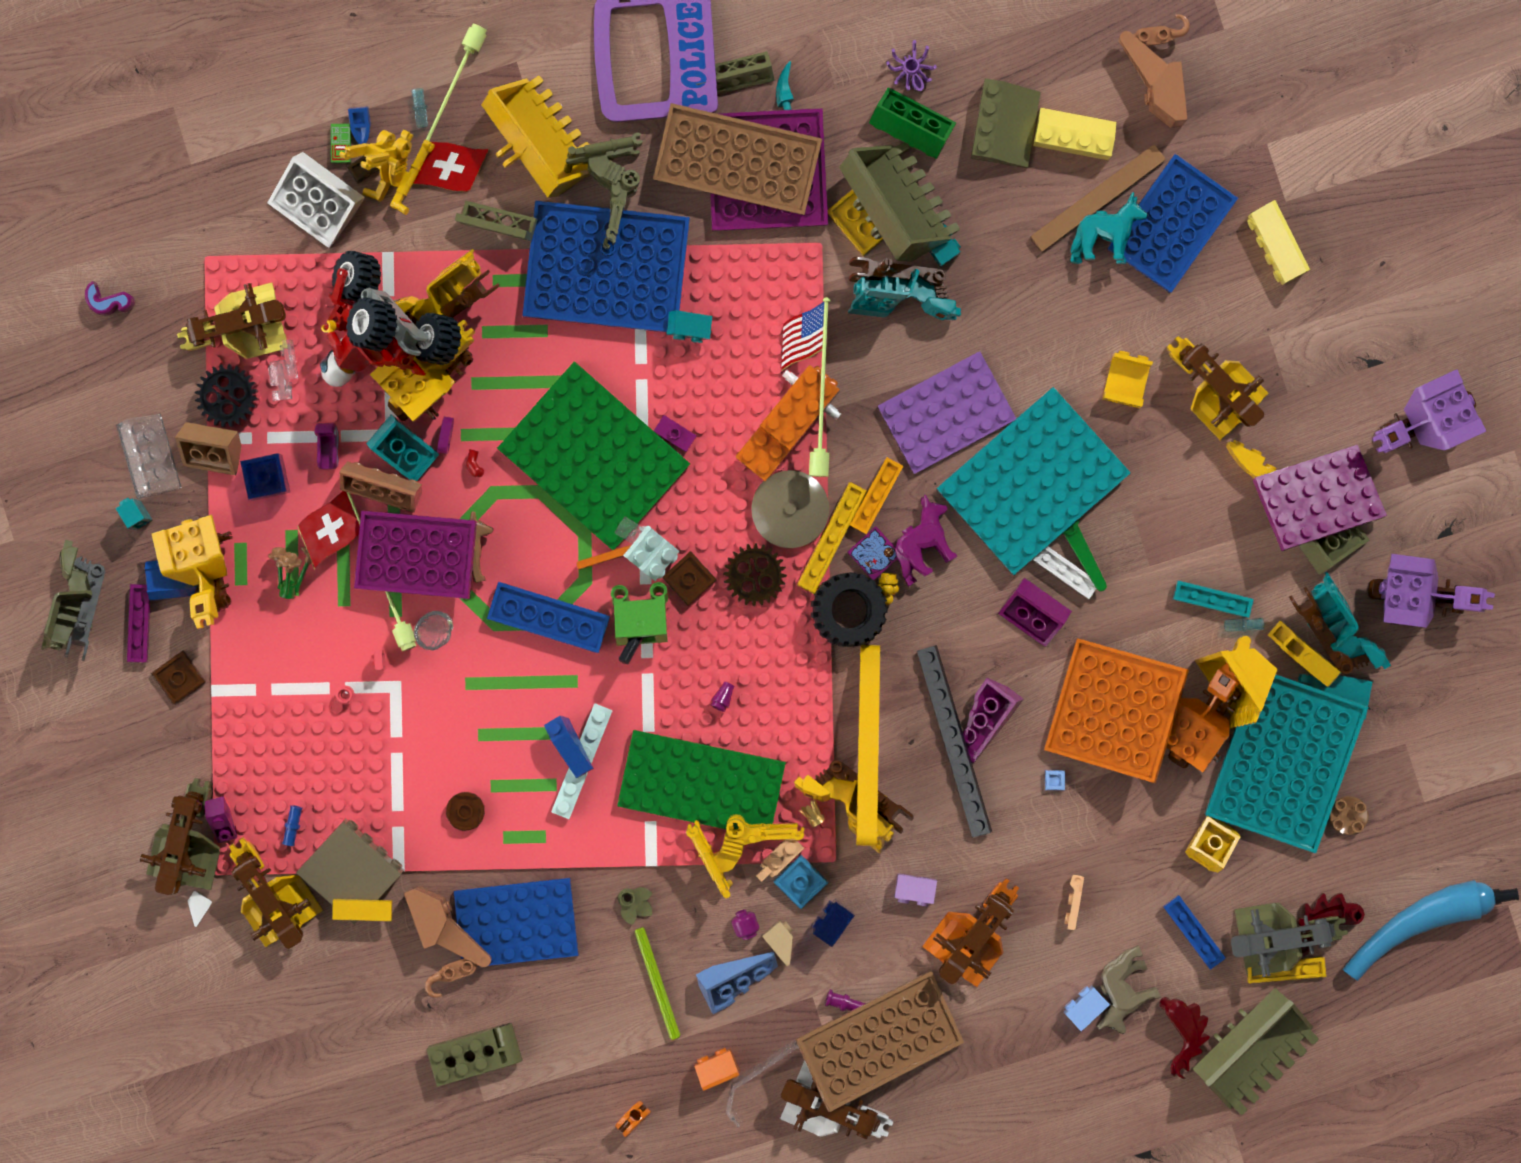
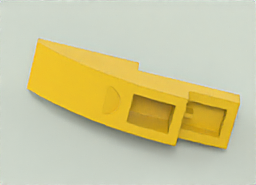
[1226,440,1277,479]
[1268,620,1342,687]

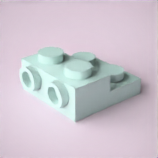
[623,526,679,581]

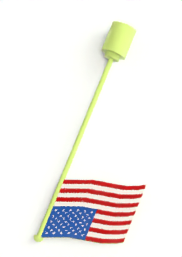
[781,297,830,477]

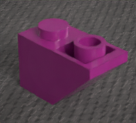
[205,796,237,843]

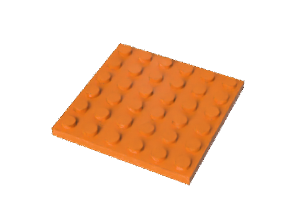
[1044,638,1189,783]

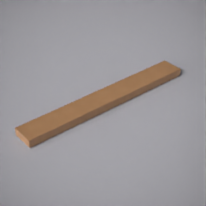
[1030,144,1166,252]

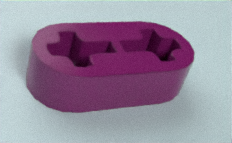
[437,416,454,454]

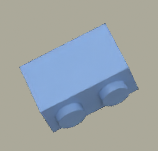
[1064,985,1110,1031]

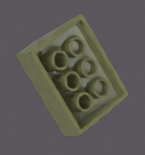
[971,78,1041,168]

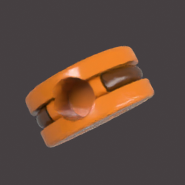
[615,1101,651,1137]

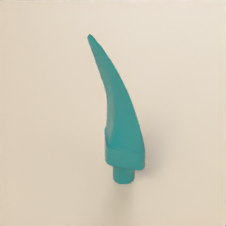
[776,61,794,110]

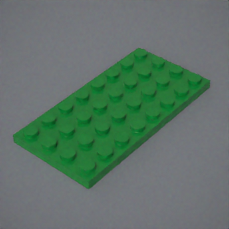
[617,730,786,829]

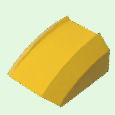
[1185,816,1240,873]

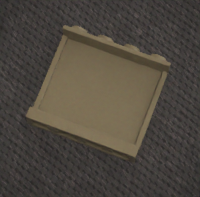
[296,818,404,925]

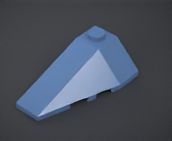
[696,952,778,1014]

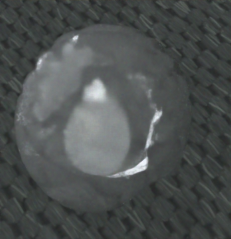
[413,611,453,651]

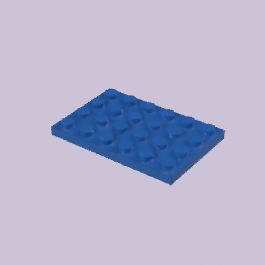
[1107,154,1238,293]
[454,878,579,967]

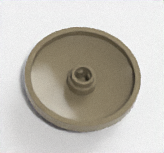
[751,470,829,548]

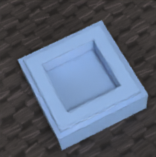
[1045,770,1065,790]

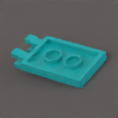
[1298,674,1373,720]

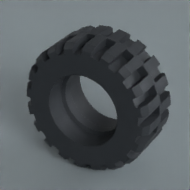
[811,572,888,647]

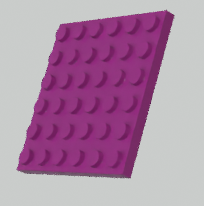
[710,108,828,231]

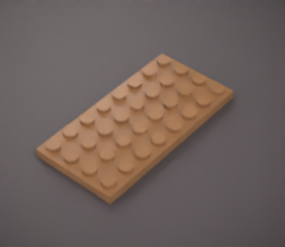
[653,103,822,215]
[795,971,964,1112]

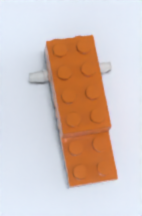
[735,365,841,482]

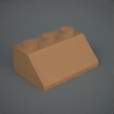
[175,422,242,475]

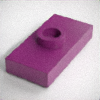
[654,415,697,452]

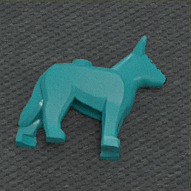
[1070,192,1148,264]

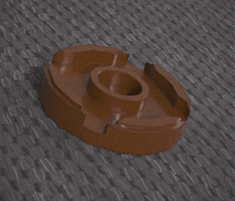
[446,792,485,831]

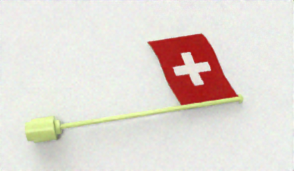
[413,24,489,192]
[297,491,417,652]

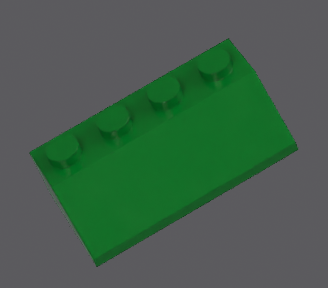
[869,87,956,159]

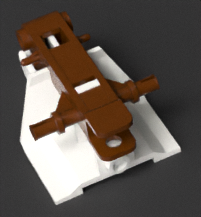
[780,1060,893,1139]

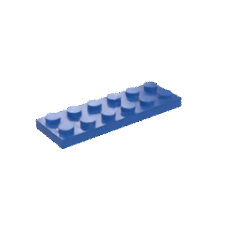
[487,582,610,653]

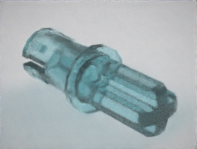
[411,88,428,128]
[1224,617,1264,633]

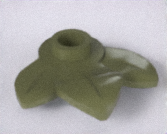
[618,887,652,925]

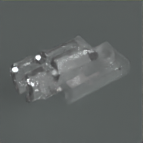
[268,339,299,401]

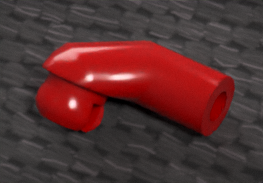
[466,449,484,478]

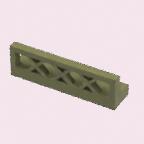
[696,51,775,95]
[455,201,538,241]

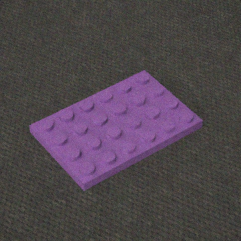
[877,351,1016,474]

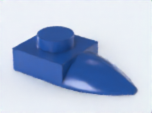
[348,106,371,144]

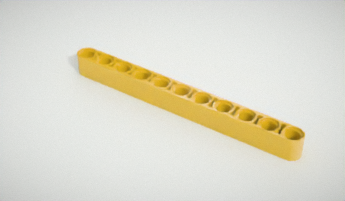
[856,645,880,846]

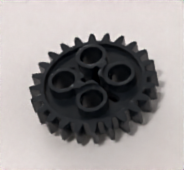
[195,364,259,428]

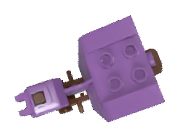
[1371,369,1486,453]
[1368,554,1495,628]

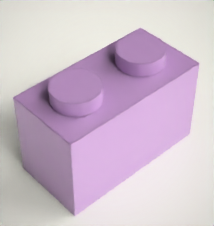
[894,873,937,907]

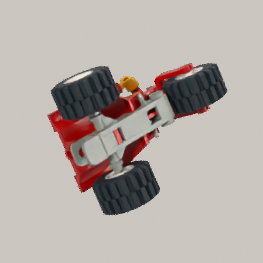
[320,251,461,387]

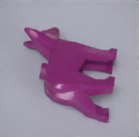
[895,495,957,587]

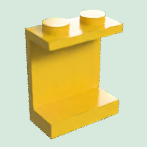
[1102,351,1153,409]

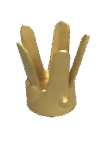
[798,800,825,828]

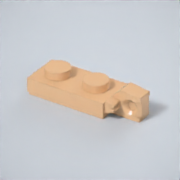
[756,839,804,882]
[1064,875,1084,930]

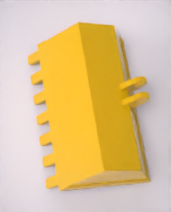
[481,76,590,198]
[1194,635,1277,729]

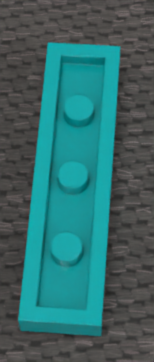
[1173,581,1254,618]

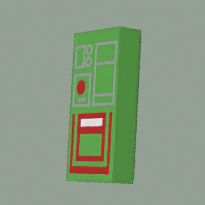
[331,124,351,163]

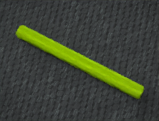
[635,927,680,1040]

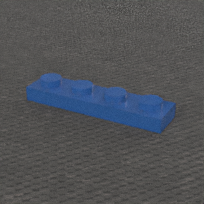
[1163,895,1226,970]

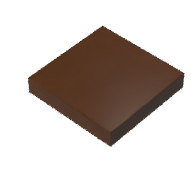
[662,551,717,606]
[151,650,206,705]

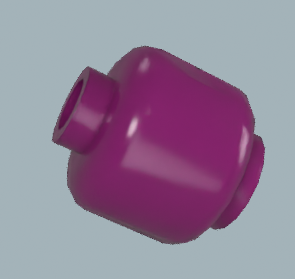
[731,909,759,940]

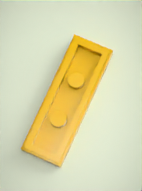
[332,899,392,921]

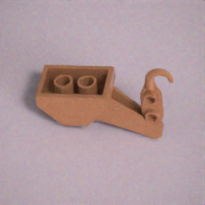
[1119,14,1190,128]
[404,886,492,998]

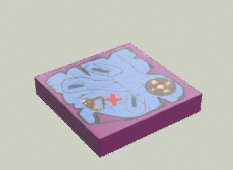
[847,526,898,580]

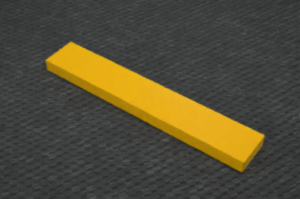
[797,482,867,594]

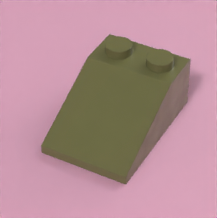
[1299,526,1370,575]

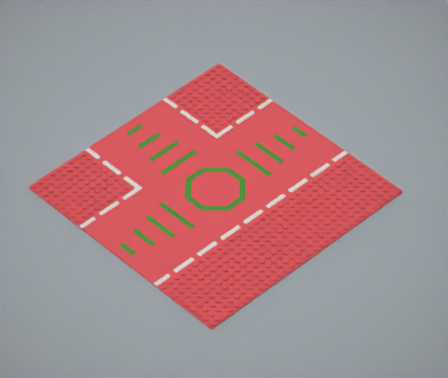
[205,243,836,875]

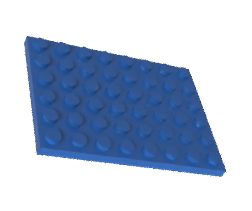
[522,201,690,333]

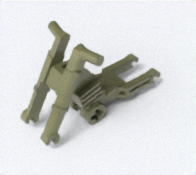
[564,133,643,250]

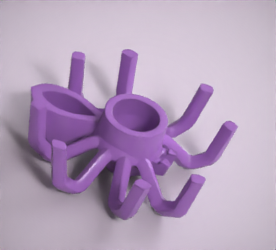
[886,40,937,91]

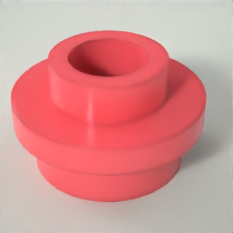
[335,685,355,705]

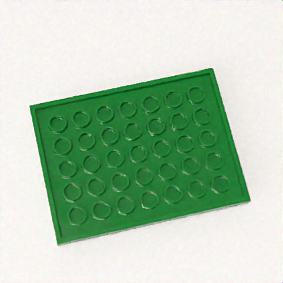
[497,361,691,551]

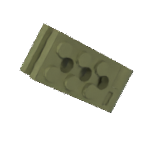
[426,1023,523,1087]

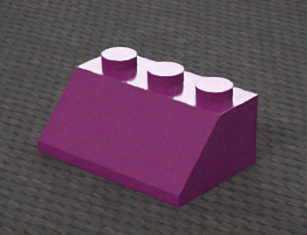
[998,578,1072,647]

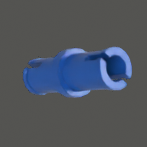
[282,805,303,846]

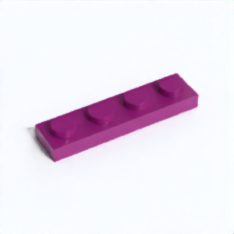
[127,584,151,662]

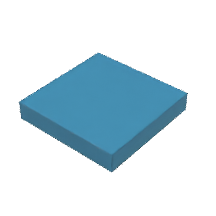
[773,854,829,909]

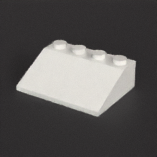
[267,152,365,248]

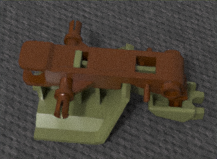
[140,778,220,895]

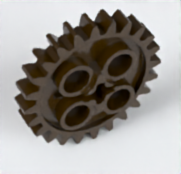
[723,543,787,607]

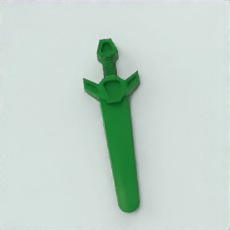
[1063,519,1107,592]

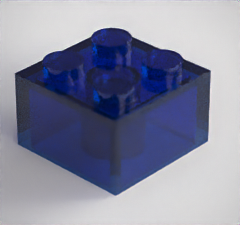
[240,453,290,501]
[812,899,855,947]

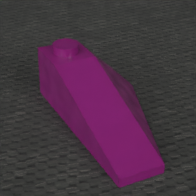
[964,678,1024,763]

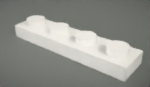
[1033,546,1096,599]

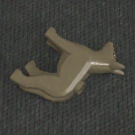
[1097,945,1161,1034]

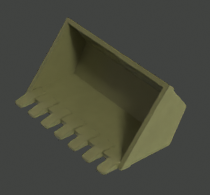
[839,142,960,262]
[1193,988,1319,1115]

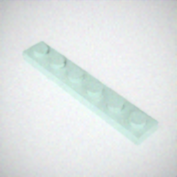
[551,703,613,819]

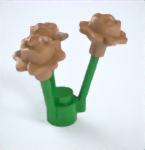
[268,547,312,599]

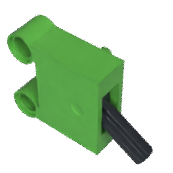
[611,582,668,664]

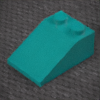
[366,414,439,481]

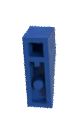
[544,716,594,778]

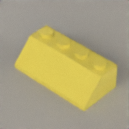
[1033,108,1116,160]
[1247,200,1310,285]

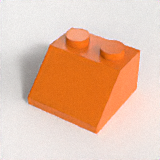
[694,1047,740,1091]

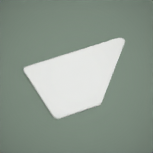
[188,891,212,927]

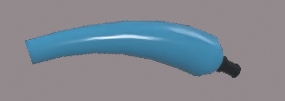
[1342,880,1519,981]

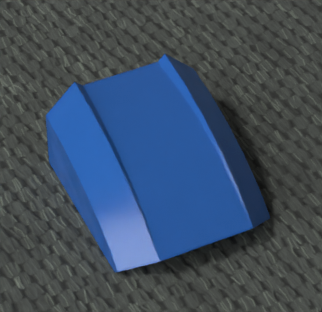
[145,560,197,601]

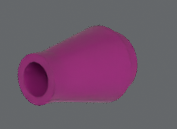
[711,682,735,712]

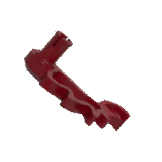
[1298,893,1365,957]
[1159,997,1210,1079]

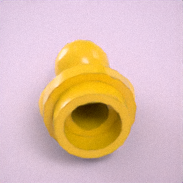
[878,573,899,605]

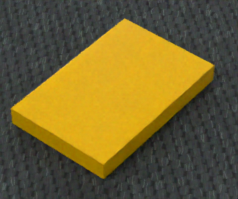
[827,189,883,256]

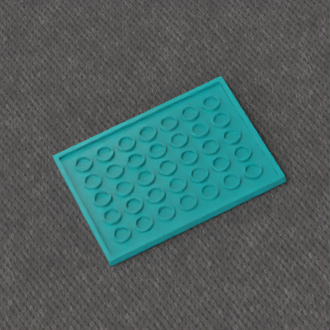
[937,387,1131,576]
[1205,675,1369,853]

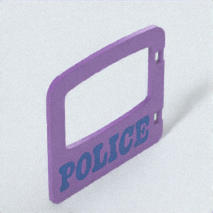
[594,0,718,122]

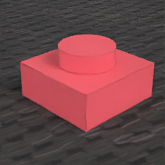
[371,650,386,670]

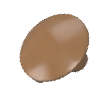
[1329,796,1369,835]

